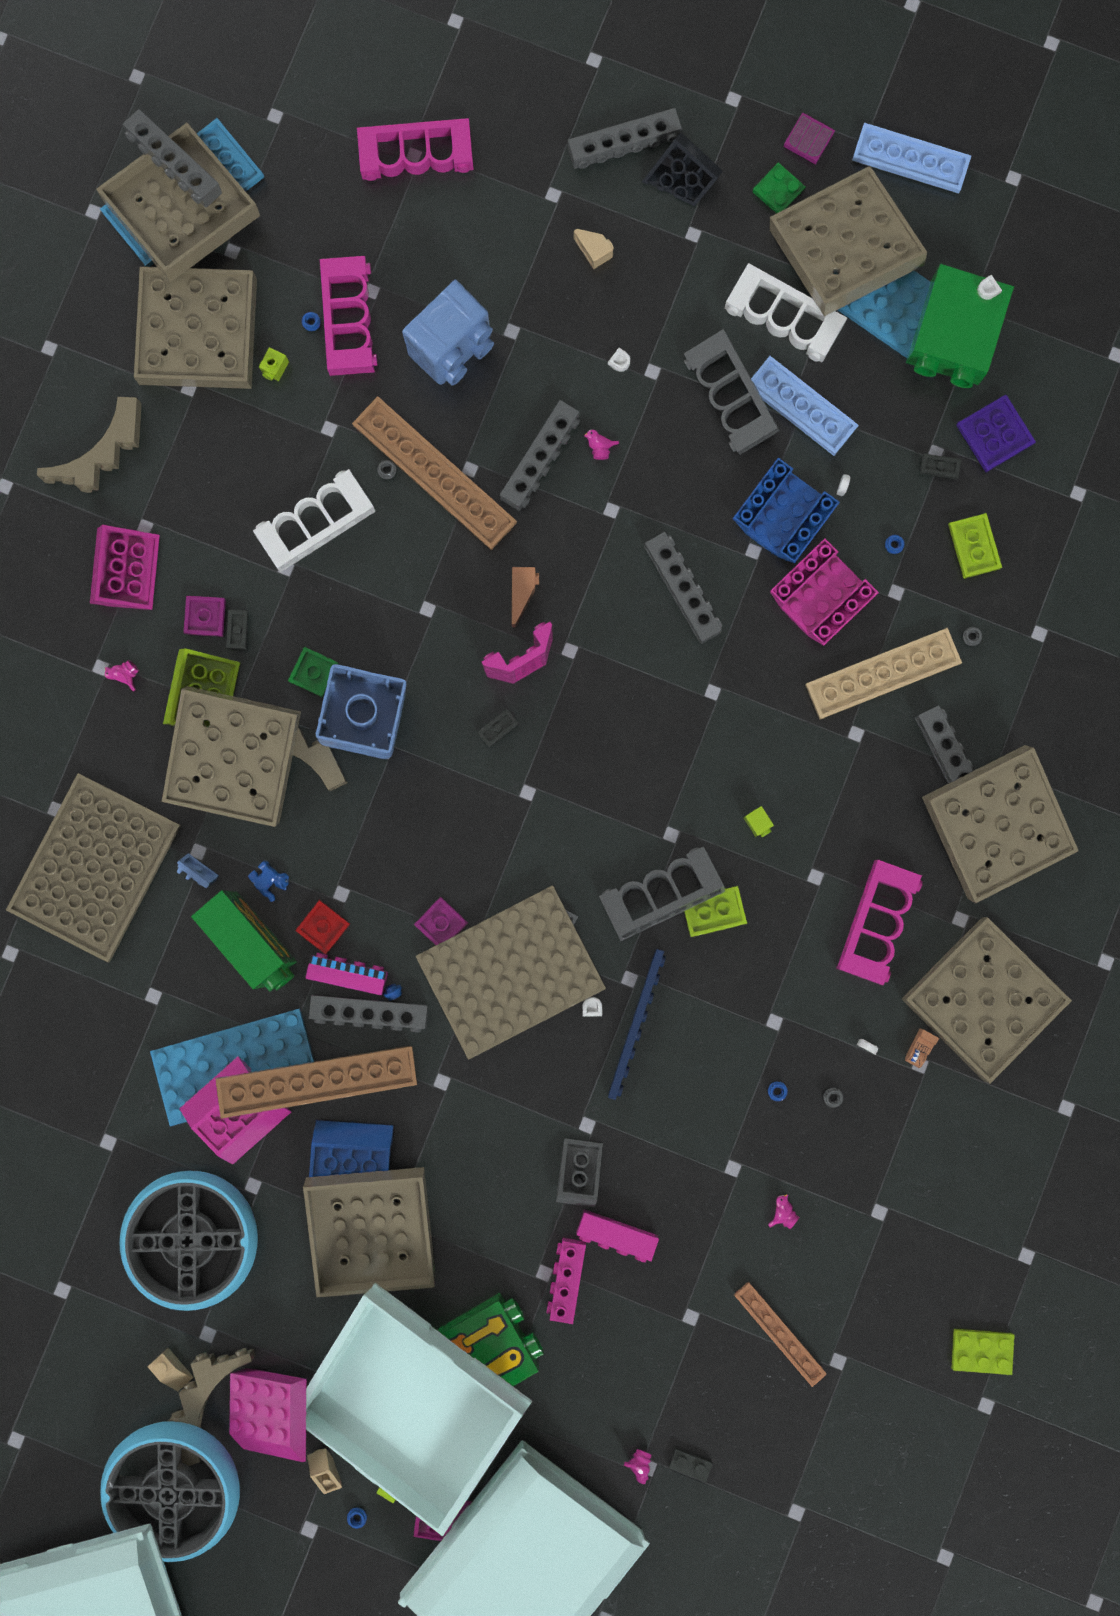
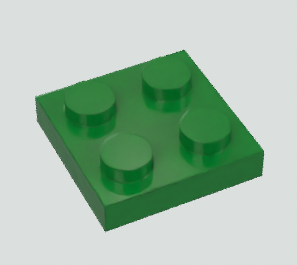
[752,162,806,214]
[288,647,339,698]

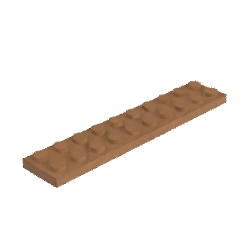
[352,396,517,550]
[215,1046,417,1119]

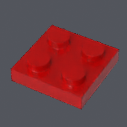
[295,900,350,954]

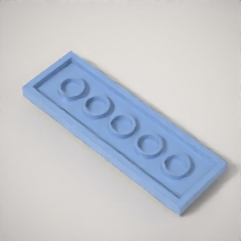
[852,123,971,193]
[751,356,859,456]

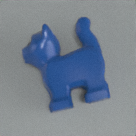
[248,861,289,902]

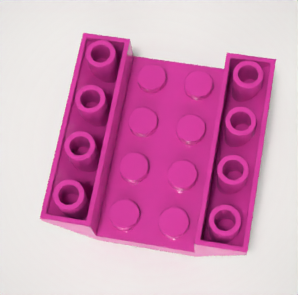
[770,539,879,646]
[482,622,553,684]
[179,1056,291,1164]

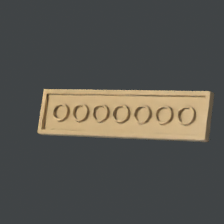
[805,628,962,720]

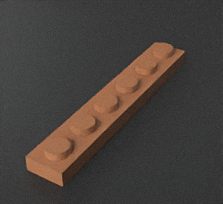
[734,1281,827,1387]

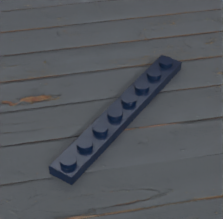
[608,949,666,1100]

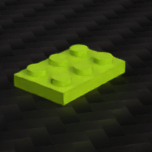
[948,513,1002,579]
[684,886,747,937]
[952,1329,1014,1375]

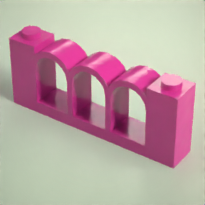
[357,118,473,181]
[320,256,377,376]
[837,860,923,985]

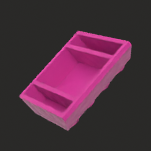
[230,1368,306,1462]

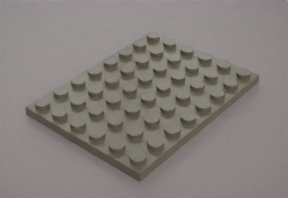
[6,773,181,962]
[416,885,606,1060]

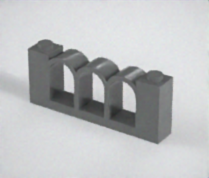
[684,329,780,455]
[599,847,725,941]

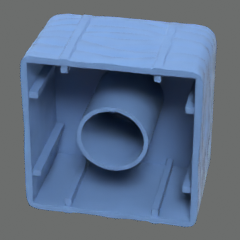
[402,279,494,385]
[316,664,406,759]

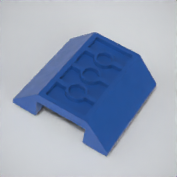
[733,458,840,563]
[309,1120,394,1177]

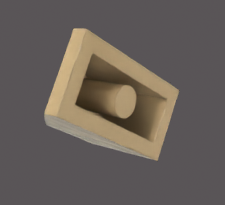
[574,229,614,269]
[148,1348,193,1391]
[307,1448,342,1494]

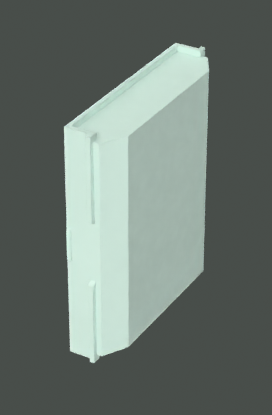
[306,1283,532,1536]
[398,1440,650,1616]
[0,1524,182,1616]

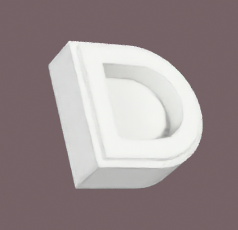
[977,275,1002,300]
[608,348,630,372]
[836,474,851,496]
[583,997,602,1016]
[857,1039,878,1055]

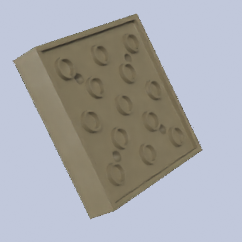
[97,123,260,282]
[770,166,927,316]
[134,267,257,389]
[162,686,301,827]
[922,745,1078,903]
[902,917,1072,1084]
[303,1167,436,1297]

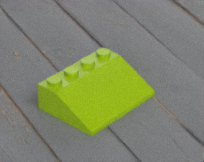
[163,648,240,726]

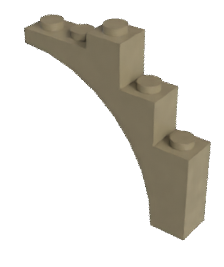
[37,397,142,493]
[261,728,348,791]
[168,1348,255,1466]

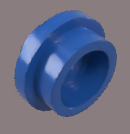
[302,312,321,331]
[885,535,904,554]
[383,984,402,1001]
[768,1081,787,1101]
[347,1507,367,1529]

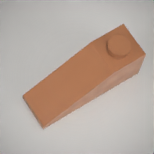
[512,567,539,627]

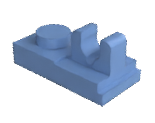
[177,853,219,889]

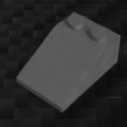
[556,1138,603,1207]

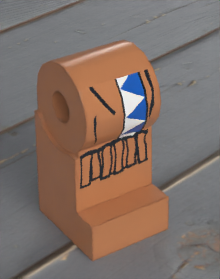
[905,1029,939,1068]

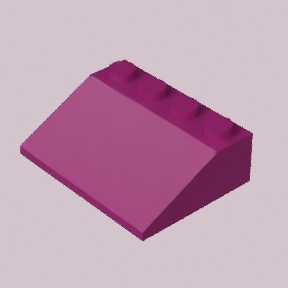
[90,525,160,610]

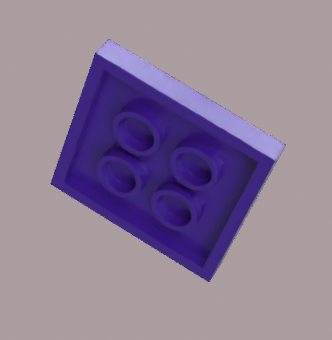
[956,395,1036,472]

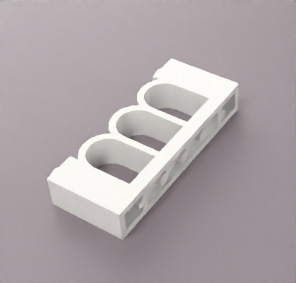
[725,263,847,362]
[253,469,375,572]

